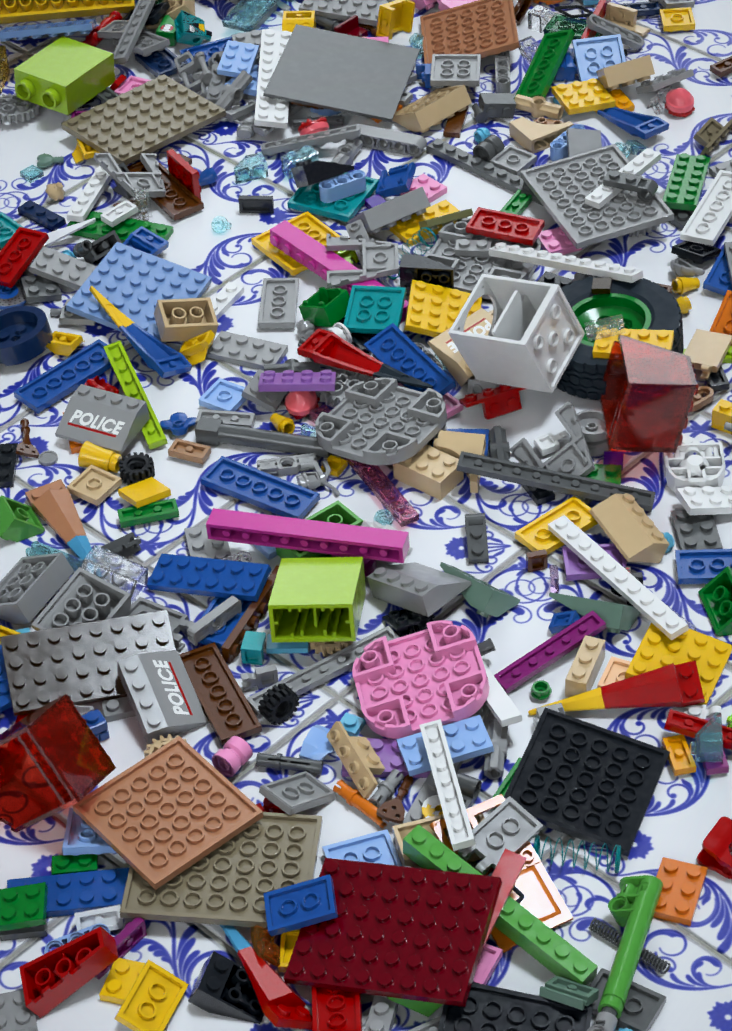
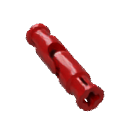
[81,11,122,47]

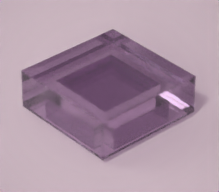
[549,565,559,593]

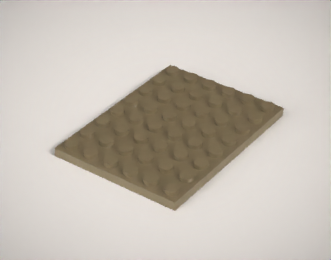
[61,74,226,165]
[120,812,323,930]

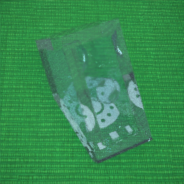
[234,152,268,184]
[690,713,724,762]

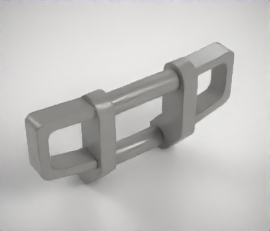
[174,51,212,98]

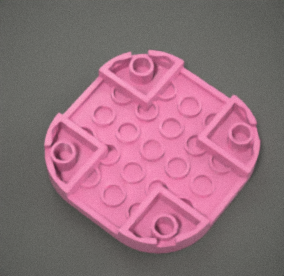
[352,620,490,739]

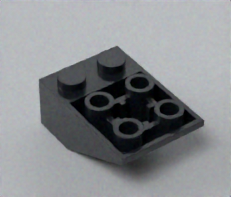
[399,254,454,296]
[188,951,264,1024]

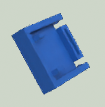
[375,162,416,198]

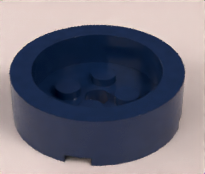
[0,306,53,366]

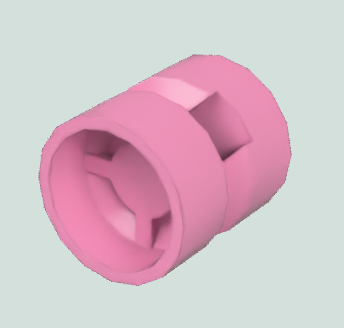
[212,736,253,777]

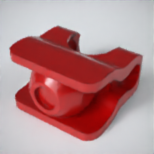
[696,816,732,879]

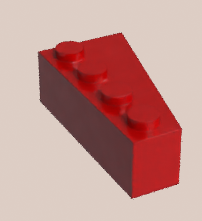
[19,926,119,1018]

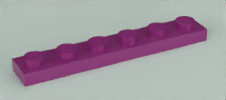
[494,610,606,694]

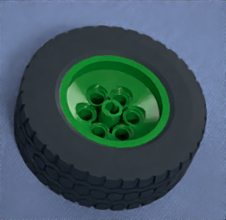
[557,276,684,401]

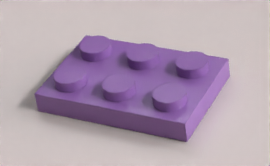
[562,543,627,581]

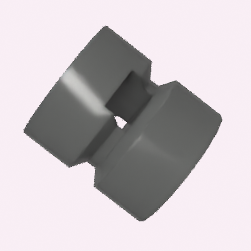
[473,135,504,163]

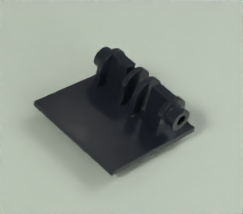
[382,609,435,637]

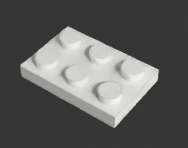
[675,485,732,515]

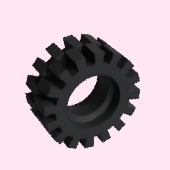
[119,452,155,486]
[258,684,299,725]

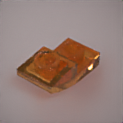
[251,924,280,967]

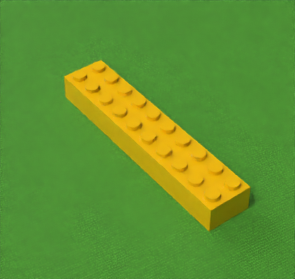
[0,0,136,24]

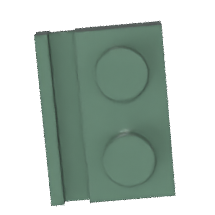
[539,976,599,1010]

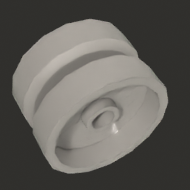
[570,410,613,457]

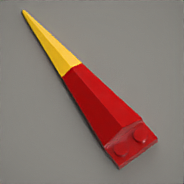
[528,661,705,715]

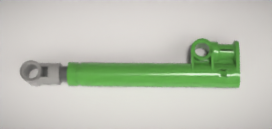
[587,875,663,1031]

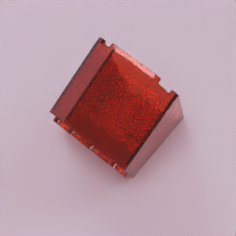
[600,335,699,453]
[0,694,116,833]

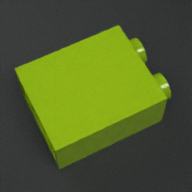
[14,36,115,115]
[268,557,366,643]

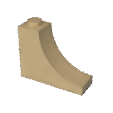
[509,117,574,154]
[433,430,486,493]

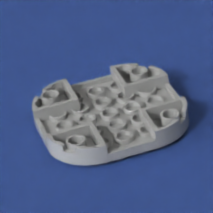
[424,218,541,299]
[315,378,447,466]

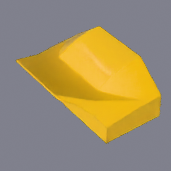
[72,138,100,163]
[179,330,215,366]
[46,331,85,356]

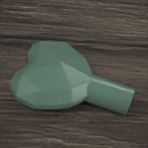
[37,153,64,169]

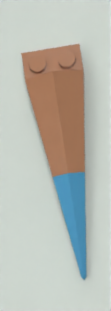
[25,479,104,580]

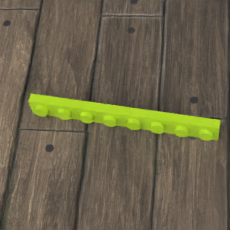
[103,340,168,450]

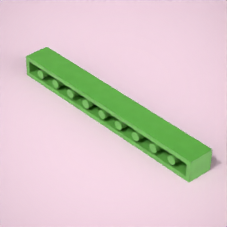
[403,824,598,986]

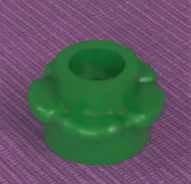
[531,680,552,700]

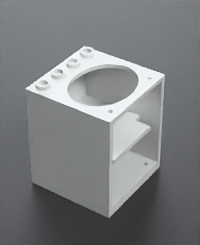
[448,274,585,393]

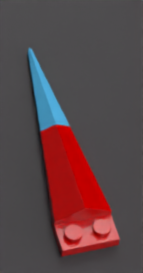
[220,925,313,1030]

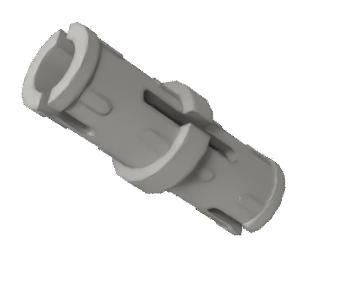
[368,769,404,808]

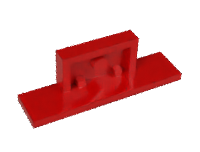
[459,384,525,420]

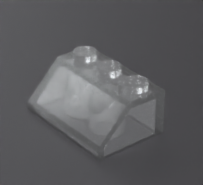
[81,545,148,605]

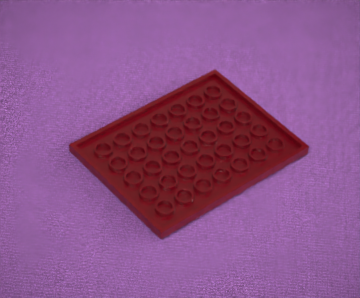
[283,858,502,1007]

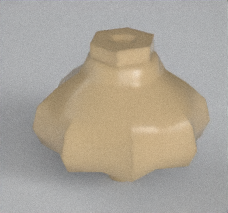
[45,182,65,201]

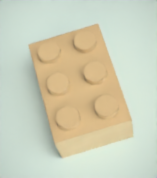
[596,55,655,91]
[154,297,218,342]
[393,444,464,500]

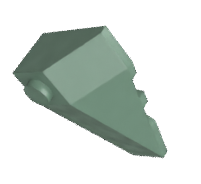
[440,562,520,618]
[549,592,640,634]

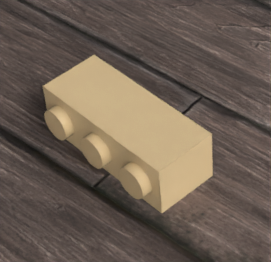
[565,635,605,698]

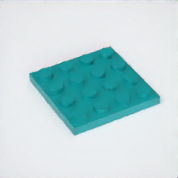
[287,172,379,222]

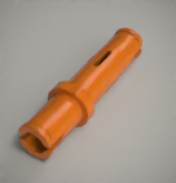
[333,780,389,828]

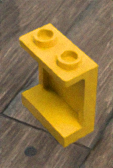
[376,0,415,40]

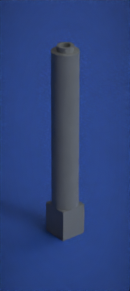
[195,417,334,458]

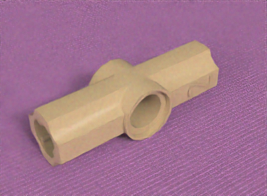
[514,94,564,120]

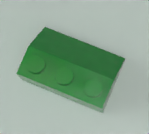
[698,566,732,637]

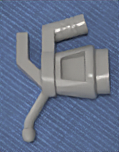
[229,119,262,139]
[296,460,340,497]

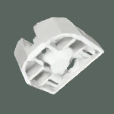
[662,442,726,493]

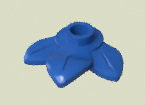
[160,412,196,436]

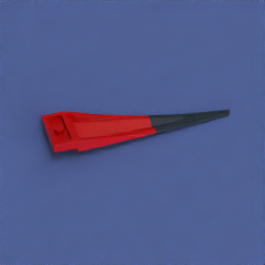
[297,328,434,390]

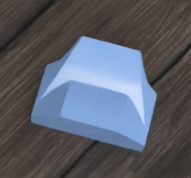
[299,725,334,761]

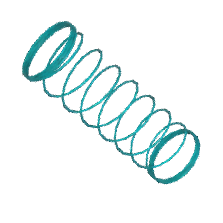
[387,227,437,279]
[533,835,621,874]

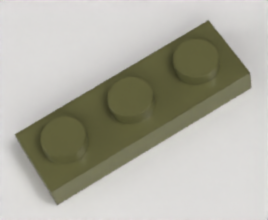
[419,208,473,231]

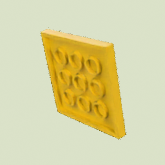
[251,211,340,276]
[404,279,482,337]
[625,622,732,706]

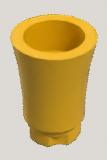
[78,441,123,473]

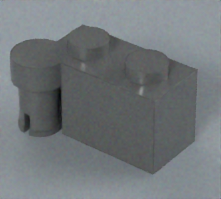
[472,93,516,123]
[73,230,123,264]

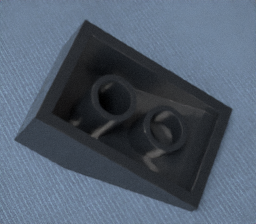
[291,159,354,188]

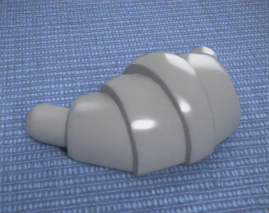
[670,258,705,277]

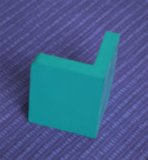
[240,631,266,665]

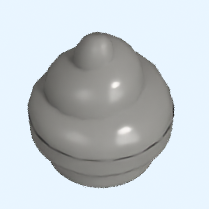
[297,321,315,340]

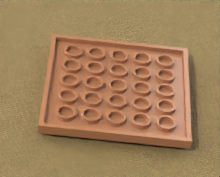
[420,0,520,64]
[72,736,263,890]

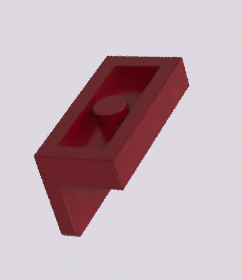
[334,15,368,37]

